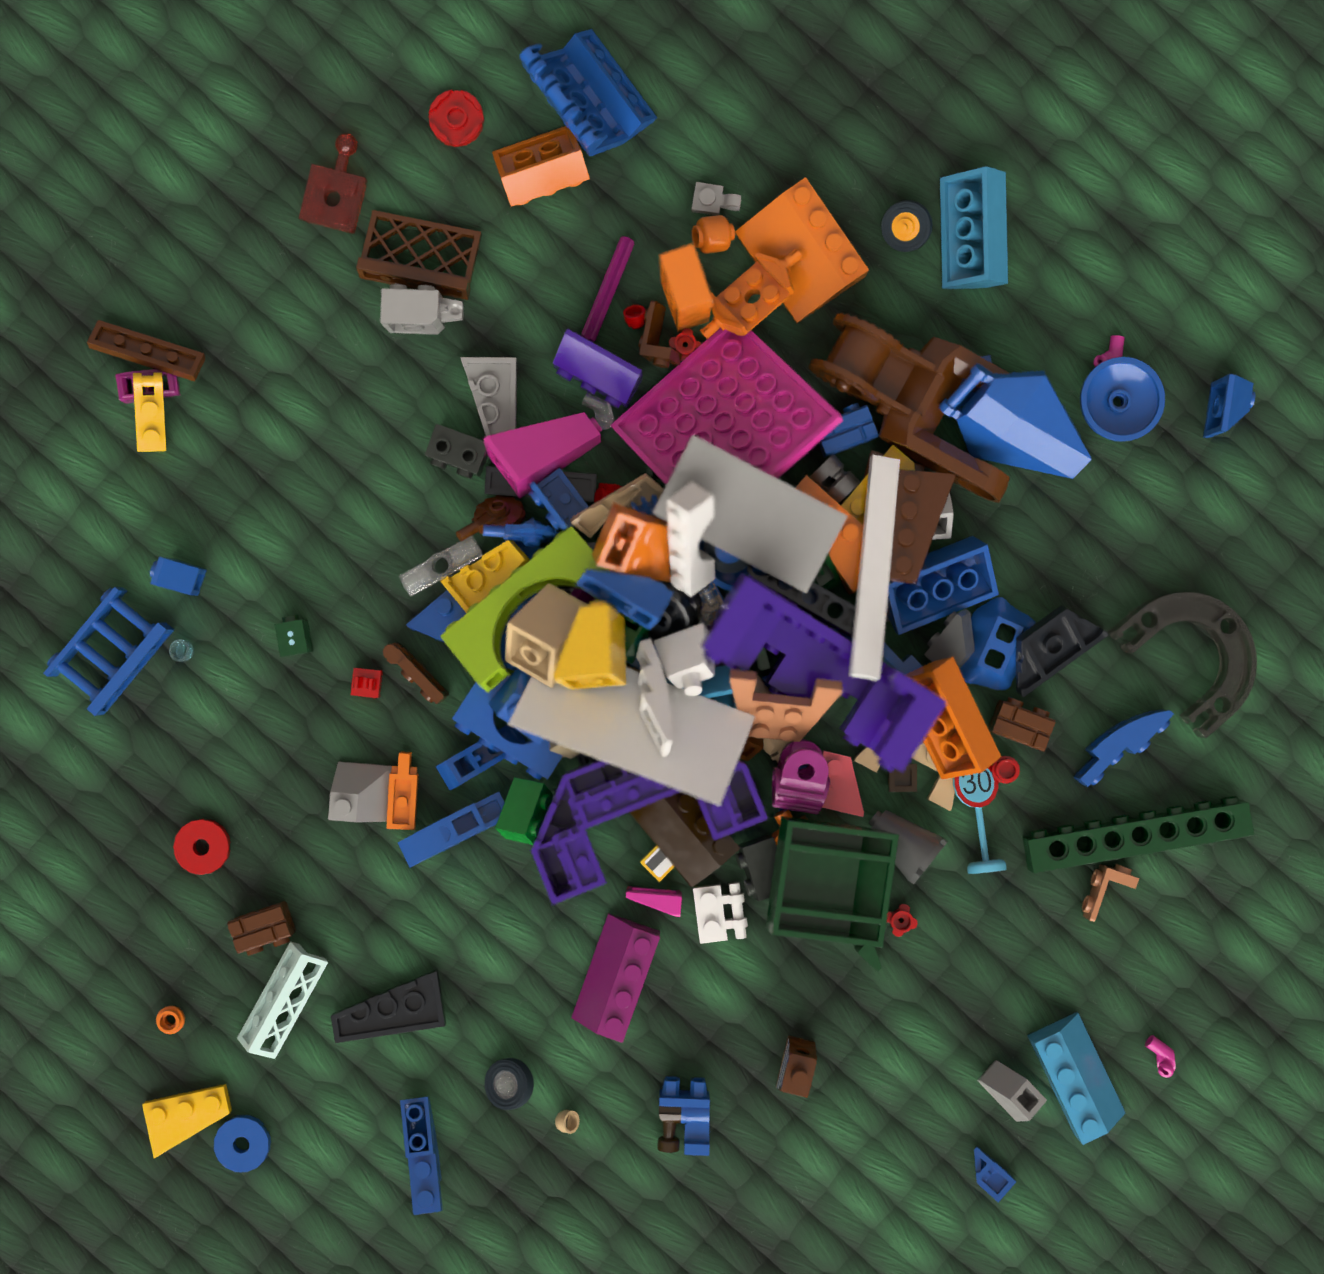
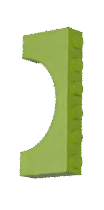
[440,526,611,692]

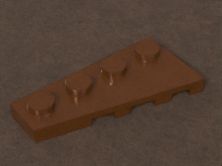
[889,470,956,584]

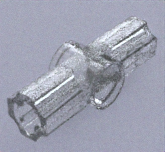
[399,535,483,597]

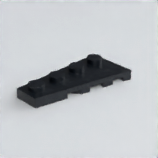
[331,969,446,1043]

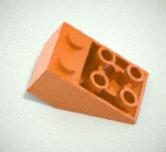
[592,503,671,583]

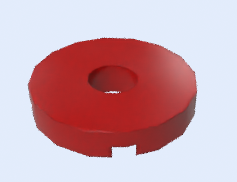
[173,819,230,875]

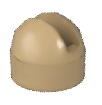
[555,1110,580,1134]

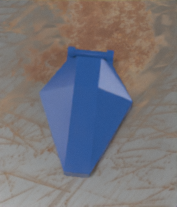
[939,363,1092,479]

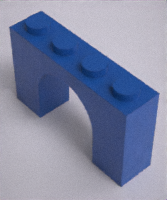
[452,673,563,780]

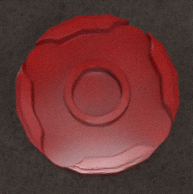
[429,90,484,147]

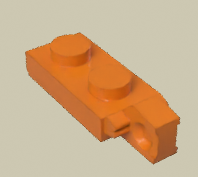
[387,752,418,830]

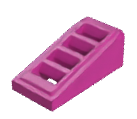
[626,886,682,917]

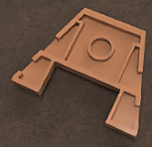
[730,669,843,742]

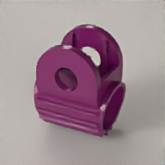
[772,739,830,814]

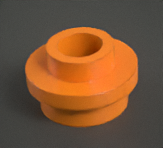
[156,1006,185,1034]

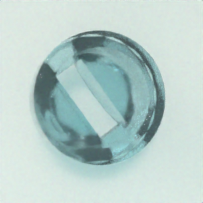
[169,639,194,662]

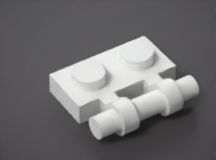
[693,882,748,944]

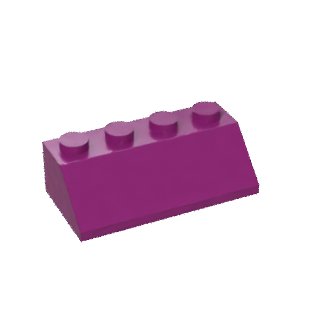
[571,913,660,1043]

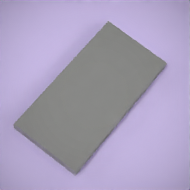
[652,435,848,593]

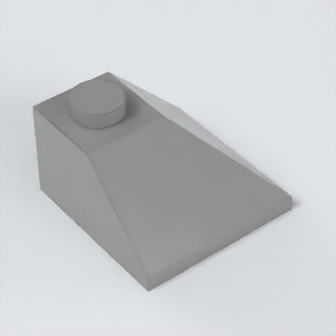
[328,761,392,822]

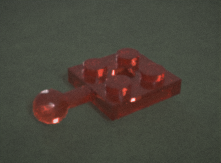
[299,133,368,234]

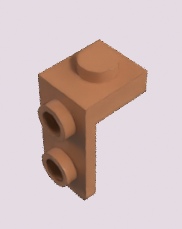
[1082,864,1139,922]

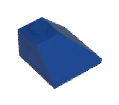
[1203,374,1255,438]

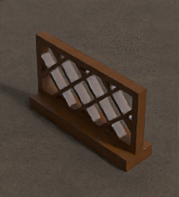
[356,210,482,300]

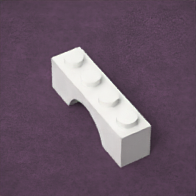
[667,482,715,597]

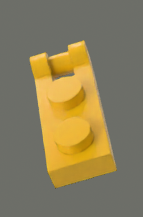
[133,373,166,452]

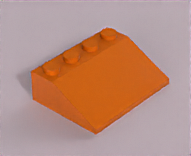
[735,177,869,323]

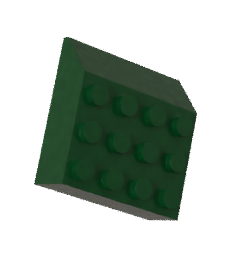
[765,816,899,948]

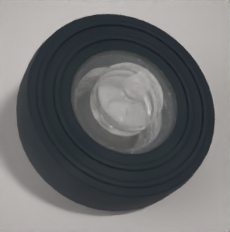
[484,1058,534,1110]

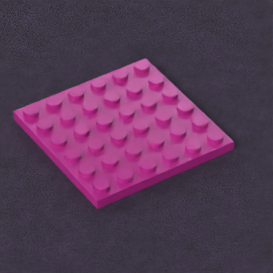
[610,328,843,485]

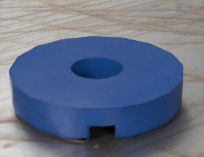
[214,1115,271,1172]

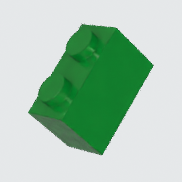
[495,777,553,845]

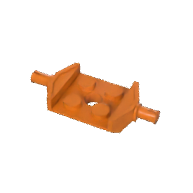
[700,248,802,340]

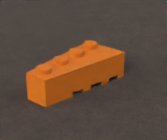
[795,475,863,595]

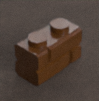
[988,697,1056,752]
[227,901,296,956]

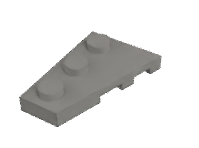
[460,357,517,437]

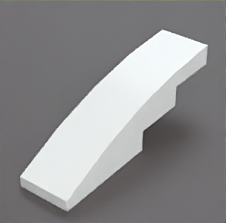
[636,639,672,757]

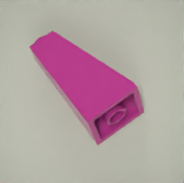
[483,412,602,499]

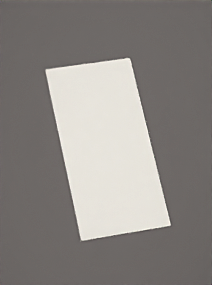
[508,668,755,805]

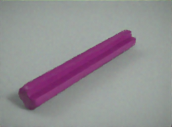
[581,236,634,342]

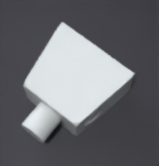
[654,623,715,696]

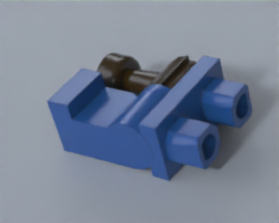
[657,1076,710,1156]

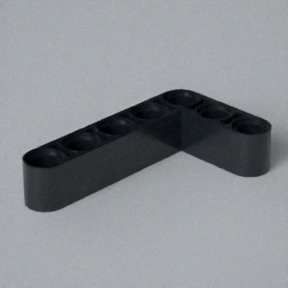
[747,563,856,638]

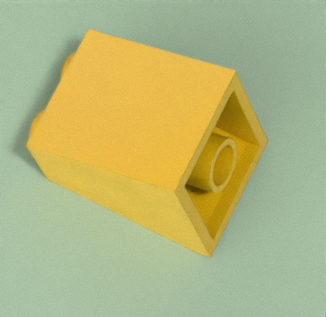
[554,601,626,690]

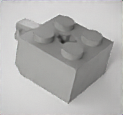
[380,284,464,335]

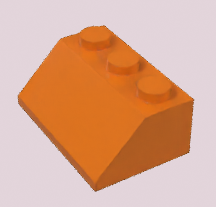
[492,126,590,207]

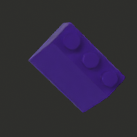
[553,329,643,408]

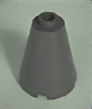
[868,810,948,885]

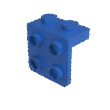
[529,468,589,531]

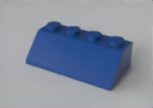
[886,536,999,635]

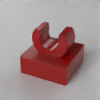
[351,667,383,698]

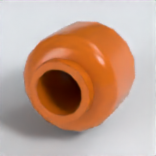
[692,215,735,254]

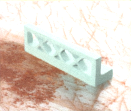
[237,941,328,1059]

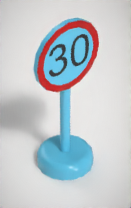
[953,766,1007,874]

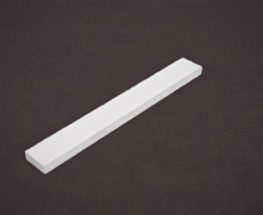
[849,455,900,680]

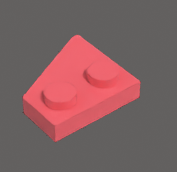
[822,750,864,817]

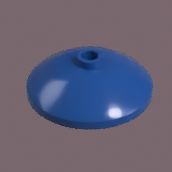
[1080,357,1165,442]

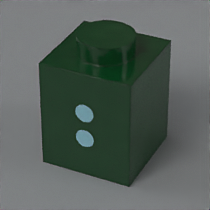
[274,615,314,657]

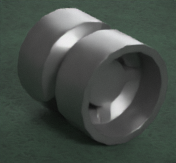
[809,454,860,503]

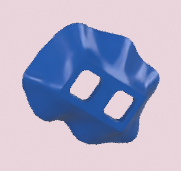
[960,597,1035,690]

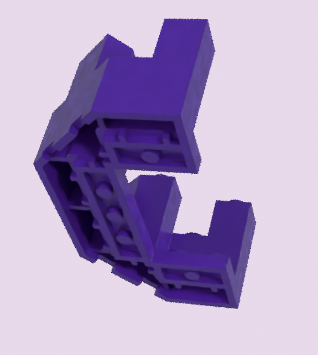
[700,573,947,772]
[531,759,768,905]

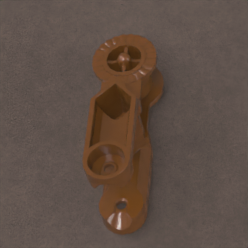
[808,313,1010,503]

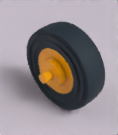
[881,200,932,252]

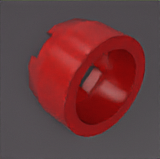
[623,305,645,329]

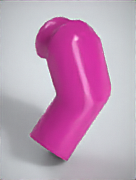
[1093,335,1125,367]
[1145,1035,1176,1078]

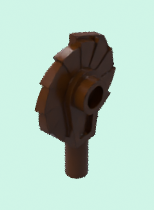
[456,495,526,542]

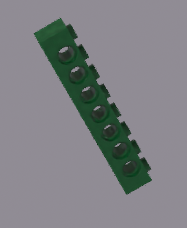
[1022,796,1255,873]

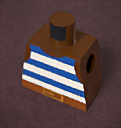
[776,1035,817,1098]

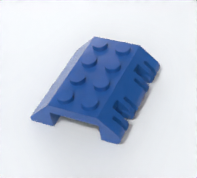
[520,29,657,156]

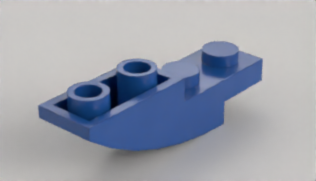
[1073,709,1174,787]
[398,792,504,868]
[400,1096,443,1215]

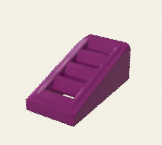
[115,369,180,404]

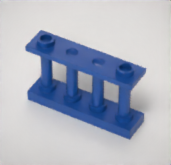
[44,587,174,716]

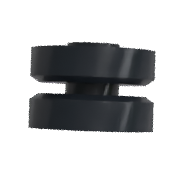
[648,580,702,644]

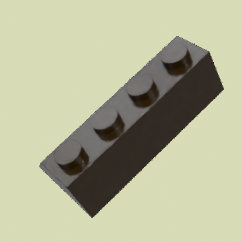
[629,791,740,887]

